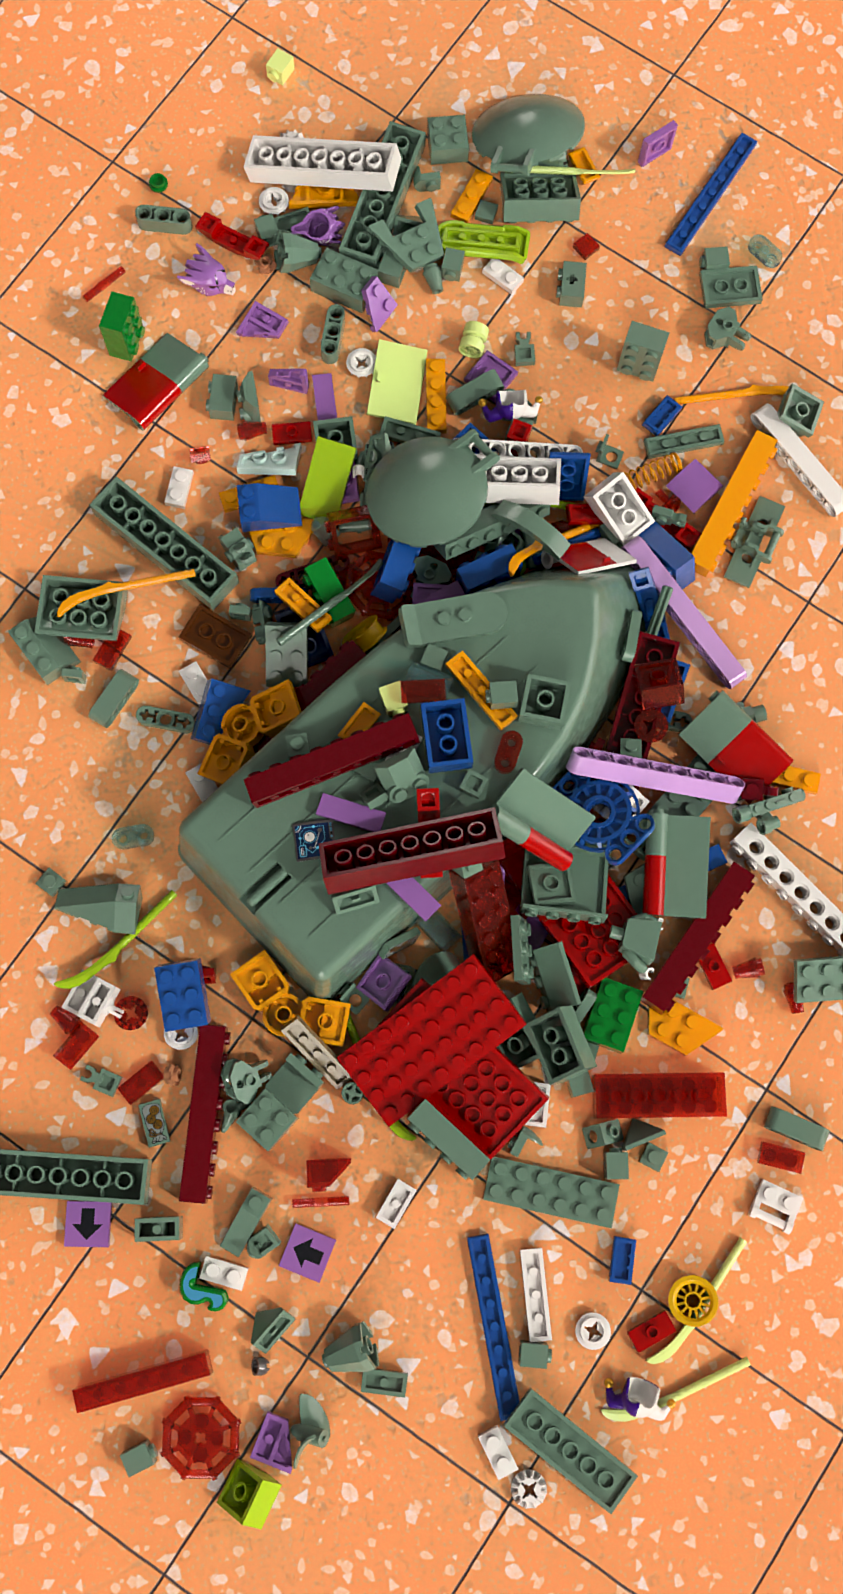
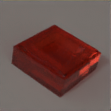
[573,233,600,260]

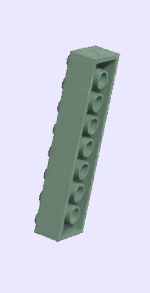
[339,121,426,269]
[89,476,239,611]
[0,1149,152,1205]

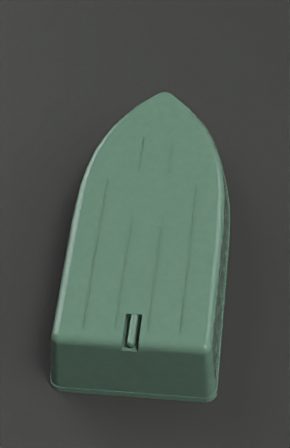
[178,565,646,1001]

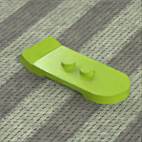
[438,220,530,264]

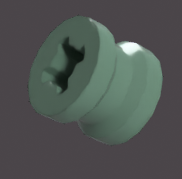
[341,1082,363,1105]

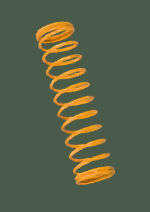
[598,452,682,490]

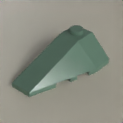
[55,883,143,934]

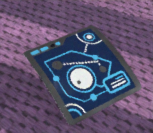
[293,819,335,862]

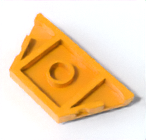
[289,185,360,209]
[249,519,313,558]
[648,999,723,1056]

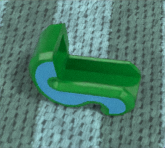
[180,1261,229,1312]

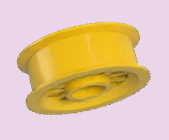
[342,615,387,652]
[668,1275,719,1327]

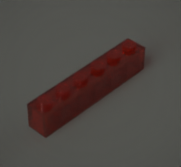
[72,1349,213,1413]

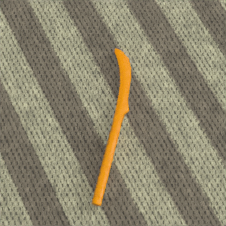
[673,384,789,404]
[508,525,599,577]
[57,569,196,617]

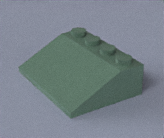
[500,172,581,223]
[34,575,128,641]

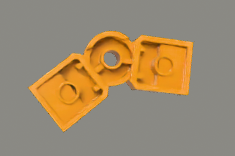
[197,679,302,785]
[230,950,351,1047]

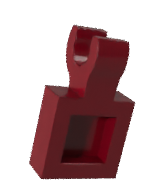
[741,778,779,801]

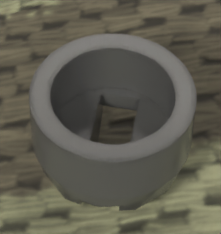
[251,1357,270,1376]

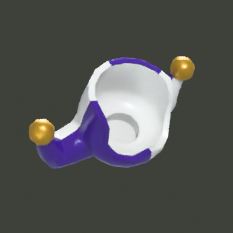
[478,390,543,423]
[604,1377,676,1421]

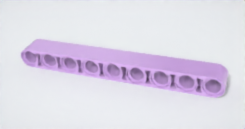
[621,536,747,689]
[566,746,745,804]

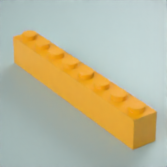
[691,430,778,577]

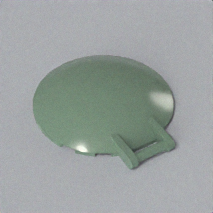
[472,94,585,176]
[366,429,500,548]

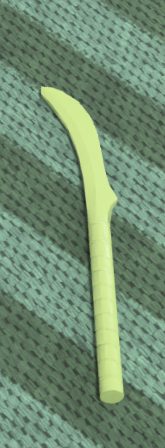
[511,166,636,175]
[645,1237,747,1364]
[601,1357,751,1422]

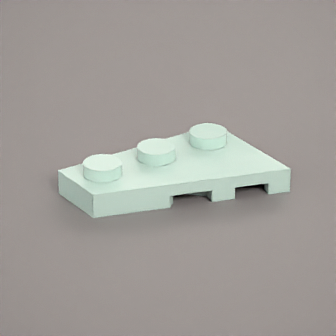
[237,443,302,476]

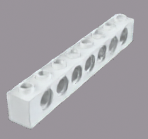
[730,823,843,956]

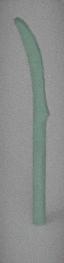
[276,558,383,646]

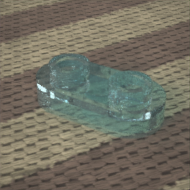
[748,235,783,268]
[112,824,155,850]

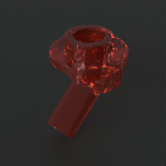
[655,488,681,513]

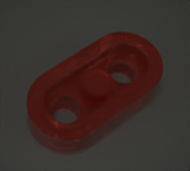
[494,731,523,774]

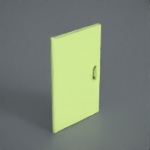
[366,339,428,425]

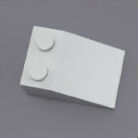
[584,472,655,546]

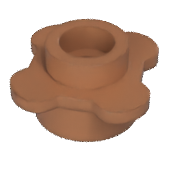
[254,253,277,274]
[164,1064,182,1086]

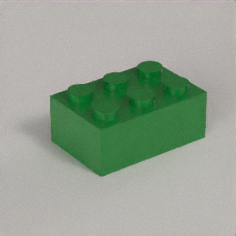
[99,291,145,362]
[302,557,356,628]
[583,978,644,1054]

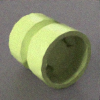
[458,321,489,359]

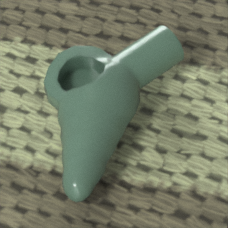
[221,1099,251,1133]

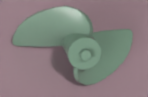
[290,1393,330,1469]

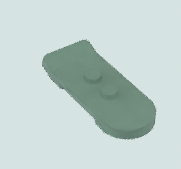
[398,591,508,648]

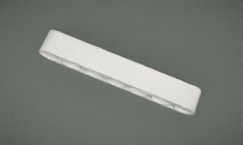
[750,403,843,517]
[453,438,583,458]

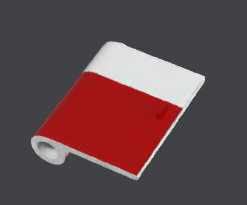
[541,538,637,574]

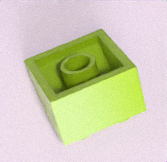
[217,1459,282,1529]

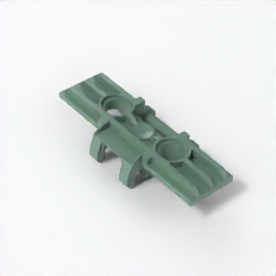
[724,496,785,588]

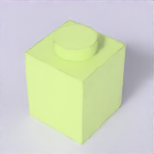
[266,48,295,85]
[379,681,408,717]

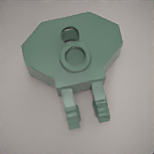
[704,307,751,351]
[218,526,257,572]
[410,555,452,598]
[221,1058,272,1105]

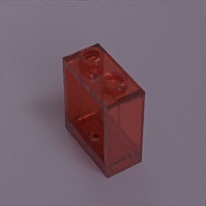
[324,505,382,558]

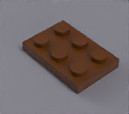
[179,604,252,669]

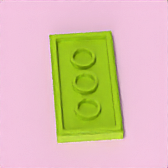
[300,436,357,526]

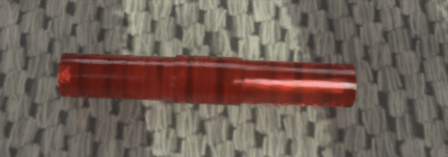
[82,266,126,302]
[292,1196,350,1208]

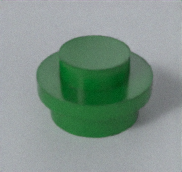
[149,173,168,193]

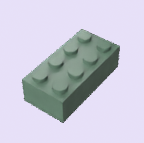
[407,1099,490,1180]

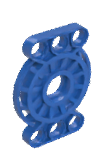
[553,771,655,866]

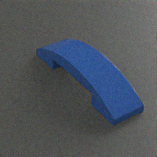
[629,567,670,639]

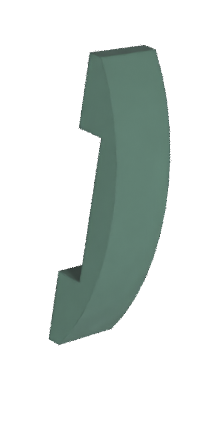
[492,500,571,560]

